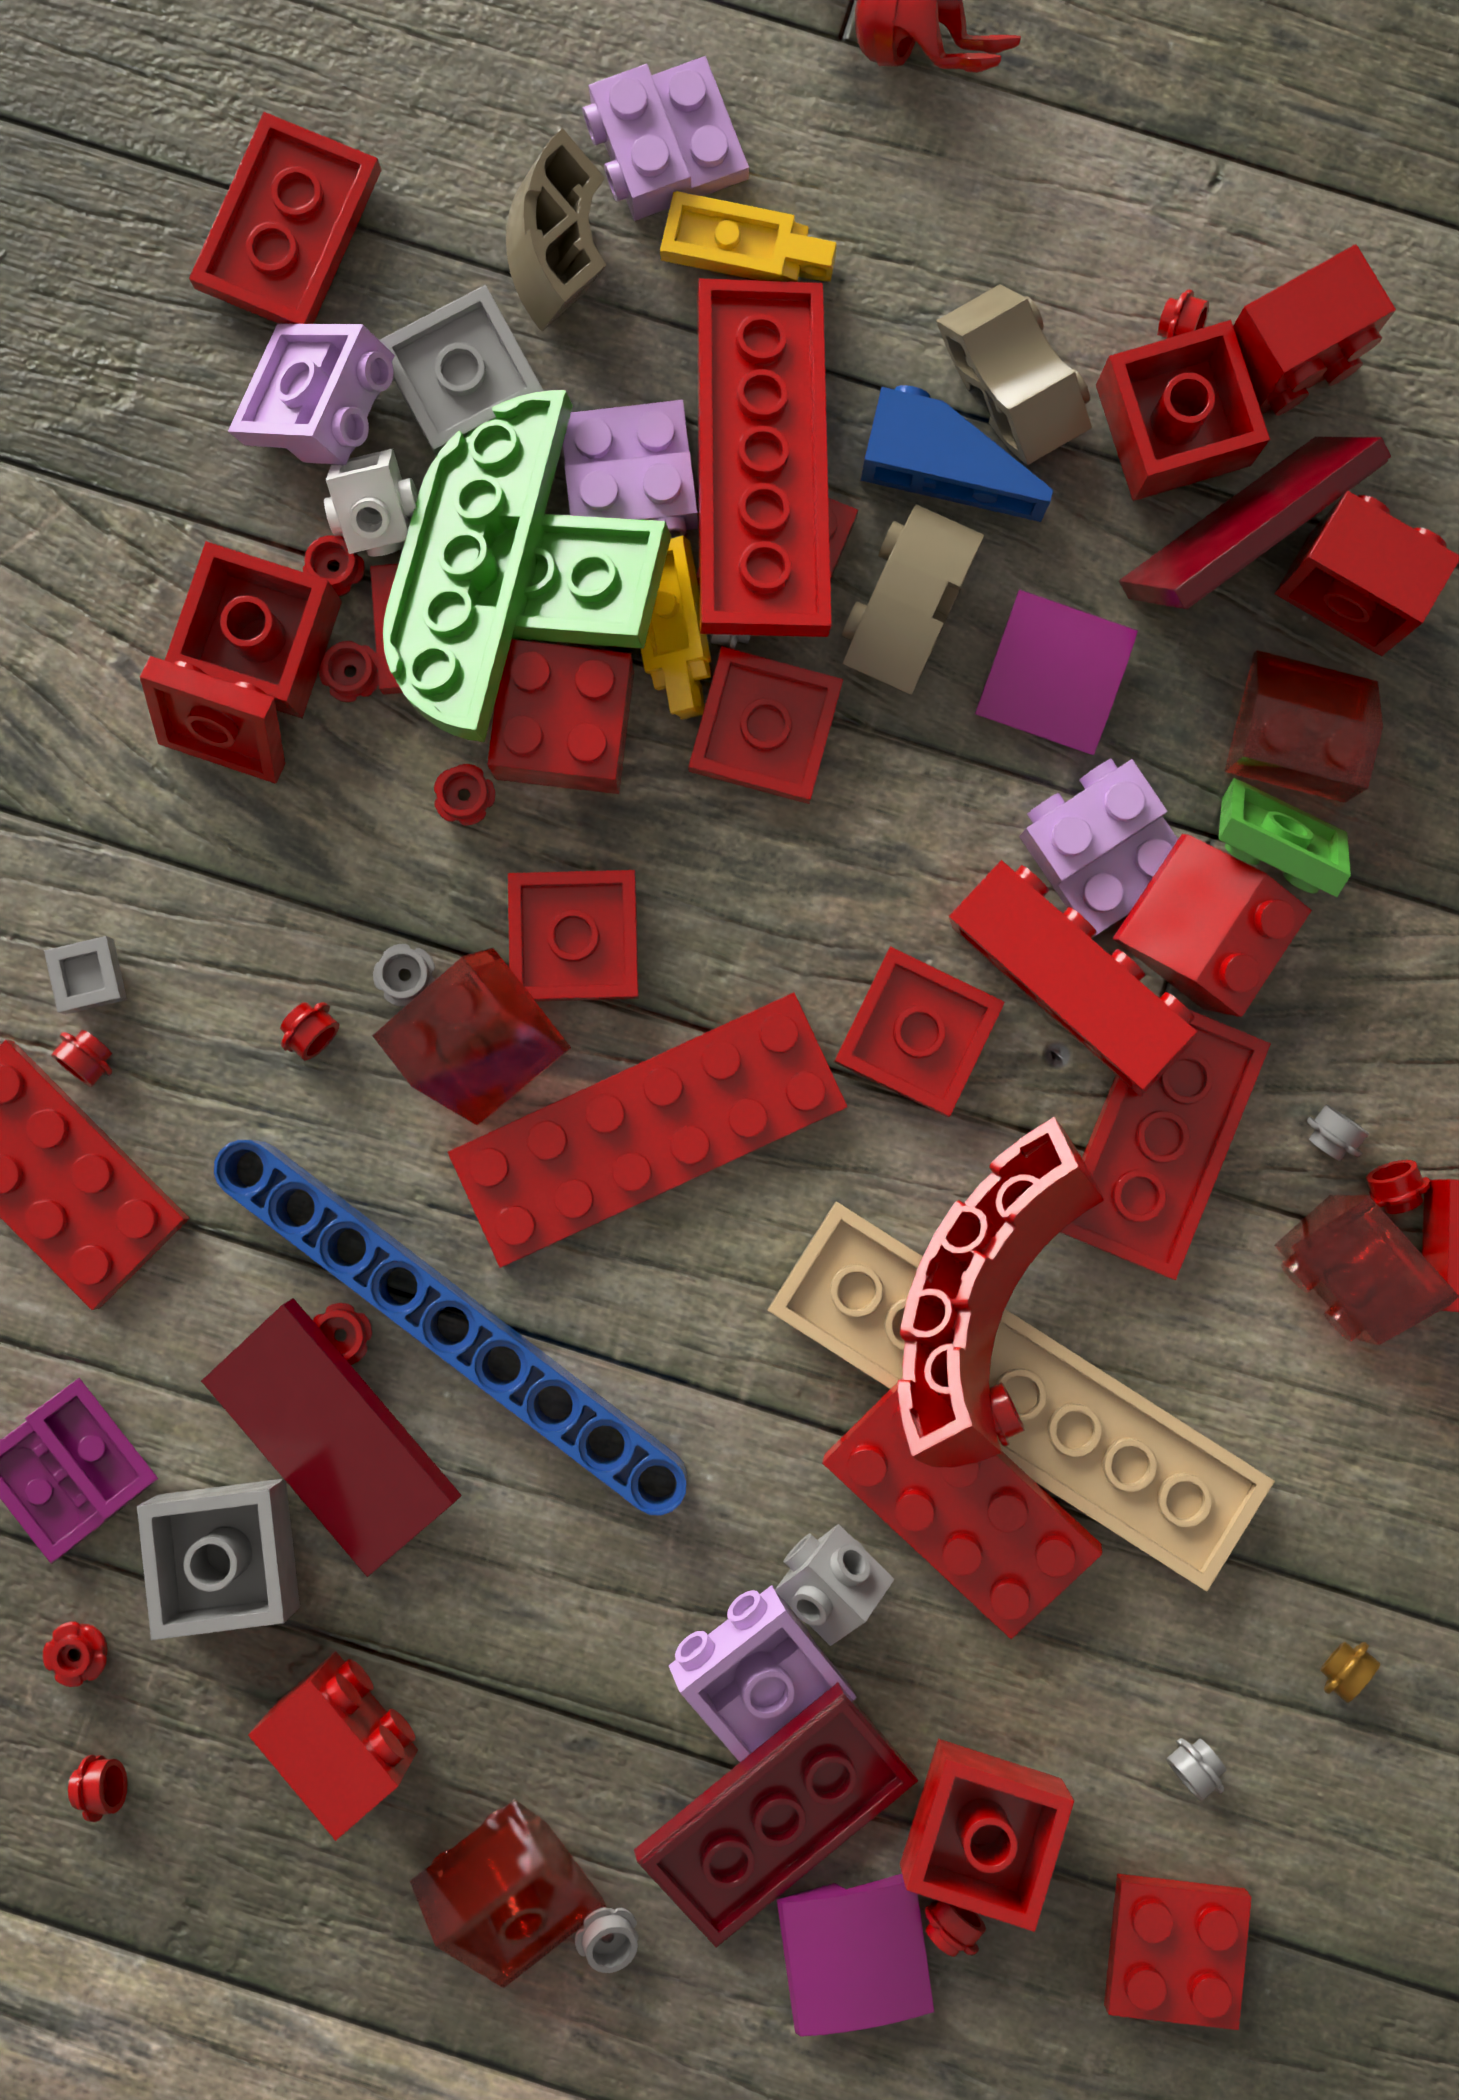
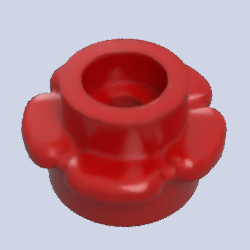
[1158,289,1209,339]
[303,535,365,597]
[319,641,379,702]
[434,764,496,826]
[280,1002,340,1061]
[51,1029,112,1087]
[1366,1160,1431,1214]
[313,1303,373,1365]
[990,1382,1025,1446]
[42,1621,108,1687]
[68,1755,128,1822]
[925,1901,986,1957]

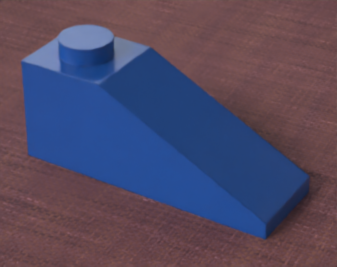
[860,385,1053,522]

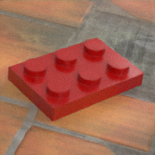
[189,112,382,324]

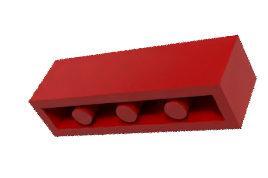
[949,860,1197,1097]

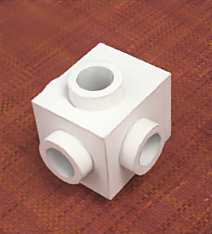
[324,448,418,557]

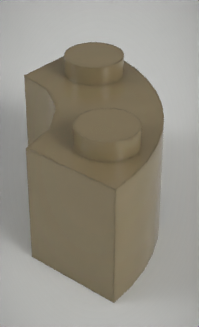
[506,128,606,331]
[936,284,1092,465]
[841,504,984,695]

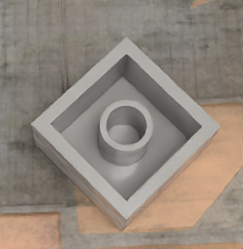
[137,1479,300,1640]

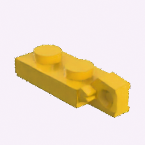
[660,191,837,282]
[641,535,711,720]

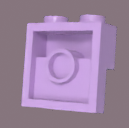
[582,56,749,221]
[228,324,395,465]
[563,400,698,538]
[1019,758,1178,936]
[669,1585,857,1762]

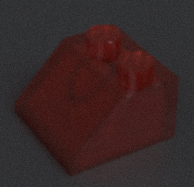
[1224,650,1383,803]
[372,947,571,1125]
[1274,1195,1459,1345]
[410,1799,607,1988]

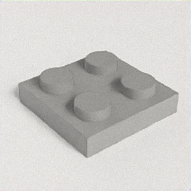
[379,284,544,456]

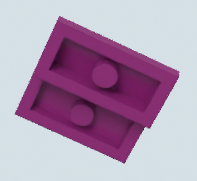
[975,589,1138,755]
[0,1378,158,1564]
[777,1874,934,2037]

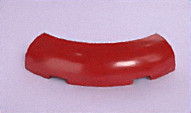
[898,1117,1104,1468]

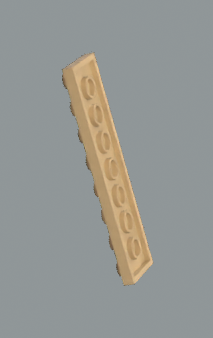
[768,1202,1275,1592]

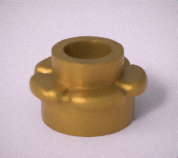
[1320,1641,1381,1703]

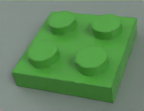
[1218,777,1351,897]

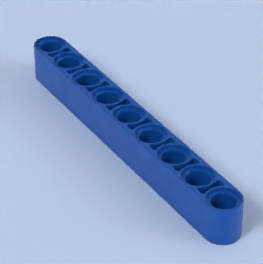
[214,1140,687,1516]

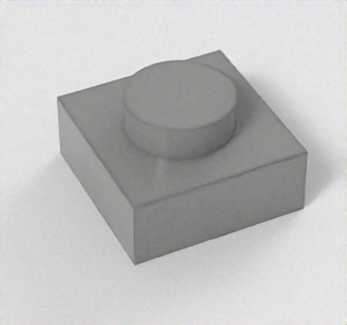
[44,936,127,1015]

